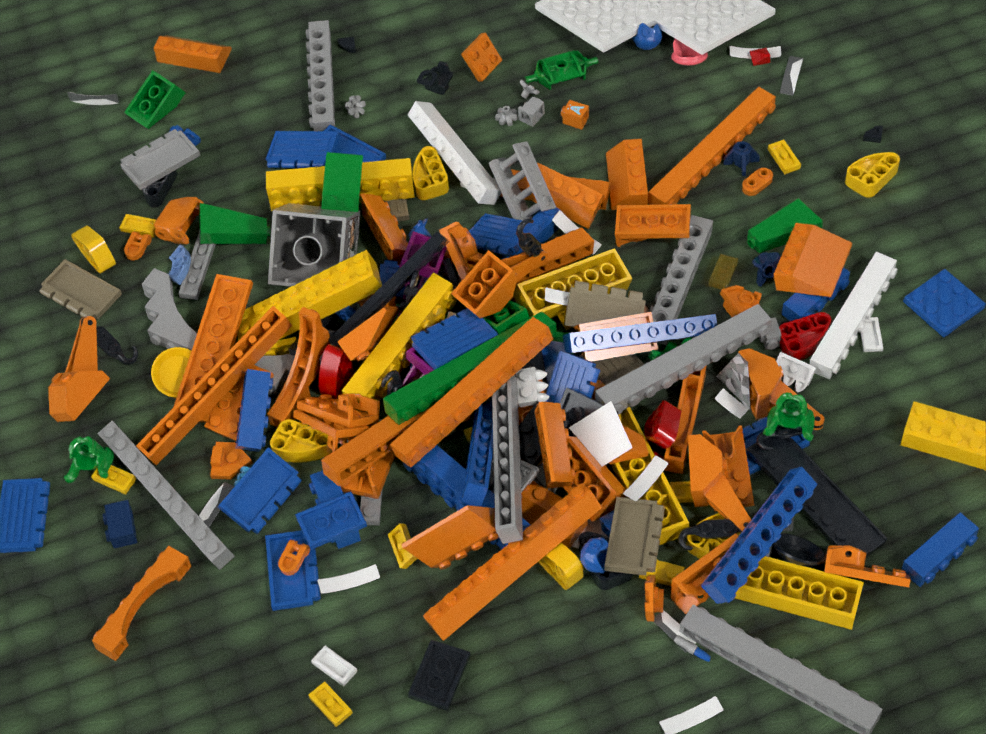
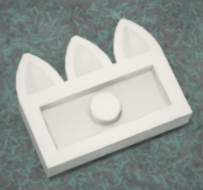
[776,352,817,392]
[516,367,549,408]

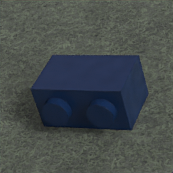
[102,500,138,549]

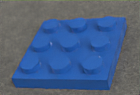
[903,269,986,338]

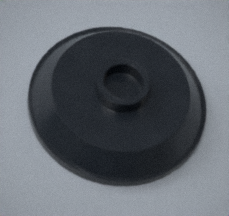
[773,533,826,568]

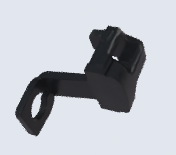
[417,61,453,95]

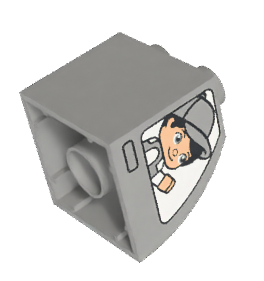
[268,203,360,286]

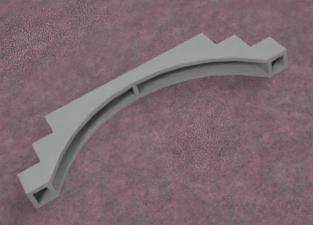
[142,268,323,397]

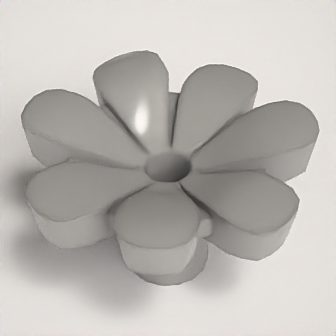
[520,80,539,99]
[345,95,366,118]
[495,106,518,126]

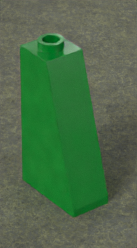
[747,198,823,253]
[199,203,270,244]

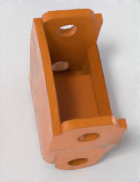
[154,197,203,245]

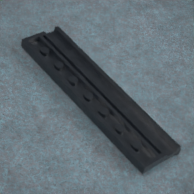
[329,232,450,348]
[746,437,887,558]

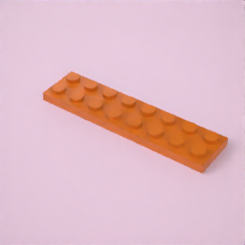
[174,274,253,423]

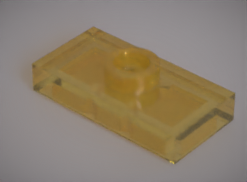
[708,254,738,289]

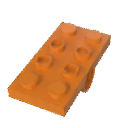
[204,365,274,442]

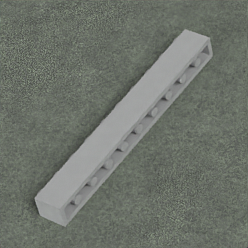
[595,304,772,415]
[492,375,523,544]
[97,421,235,570]
[680,605,882,734]

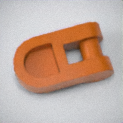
[124,231,152,260]
[278,539,310,576]

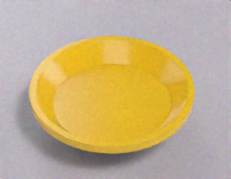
[151,347,191,398]

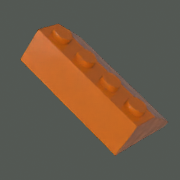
[774,223,852,297]
[338,306,399,361]
[401,505,499,570]

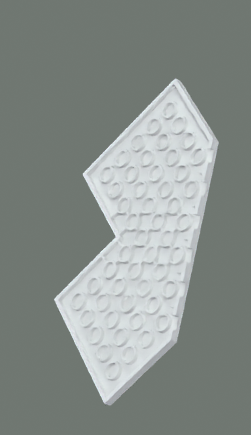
[535,0,775,55]

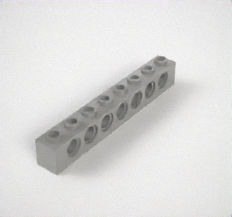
[306,20,335,131]
[649,215,713,346]

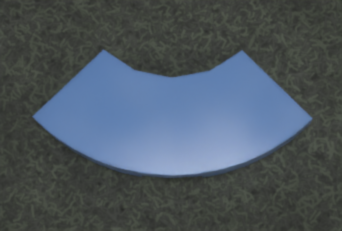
[169,244,191,285]

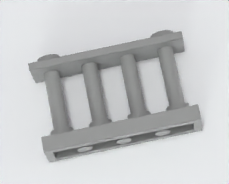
[489,142,556,221]

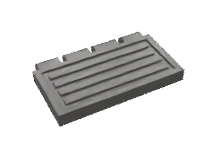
[120,129,200,190]

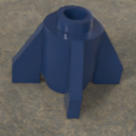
[723,141,760,176]
[752,252,781,287]

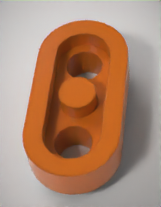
[742,168,773,196]

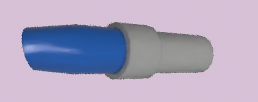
[674,635,711,662]

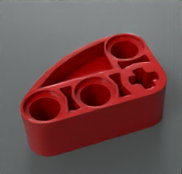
[779,312,831,361]
[319,344,354,399]
[644,400,682,449]

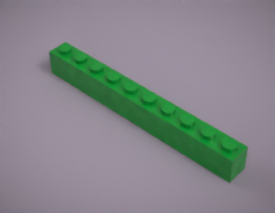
[383,311,557,425]

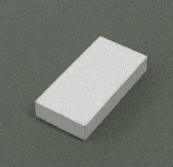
[860,317,883,352]
[311,646,357,687]

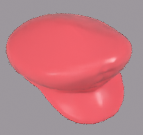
[671,39,708,66]

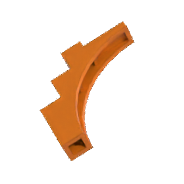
[267,307,330,428]

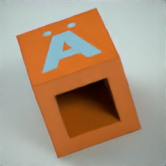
[561,100,589,130]

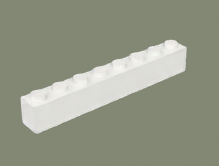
[408,101,501,205]
[809,252,898,380]

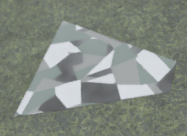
[716,353,751,411]

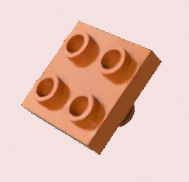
[461,33,502,82]

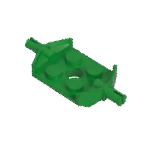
[525,50,598,90]

